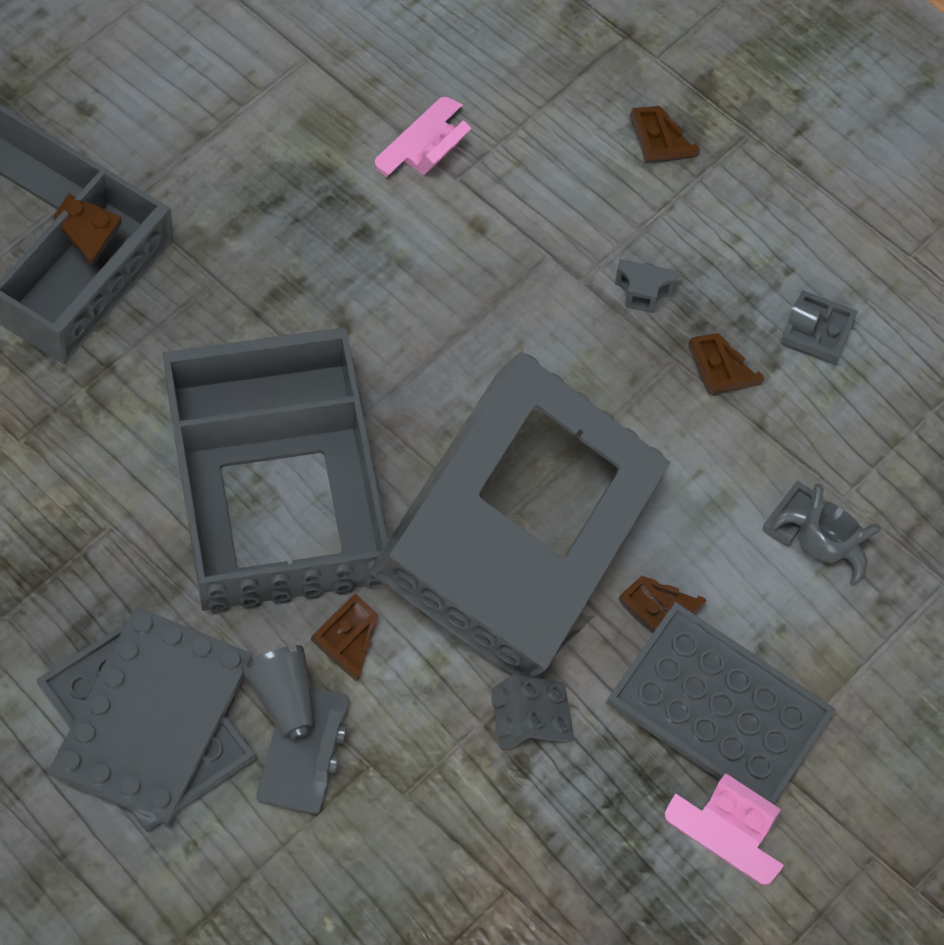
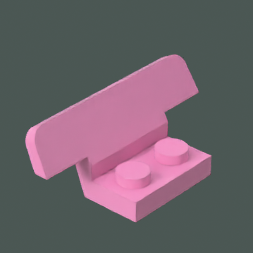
[375,97,471,178]
[665,773,784,886]

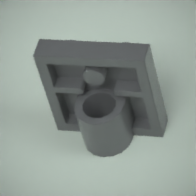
[780,290,858,363]

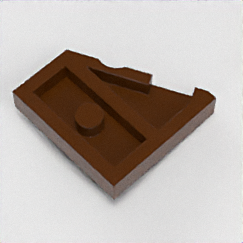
[630,106,700,161]
[53,194,122,266]
[688,333,764,394]
[618,576,707,633]
[311,593,378,681]

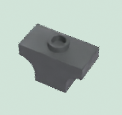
[615,259,678,313]

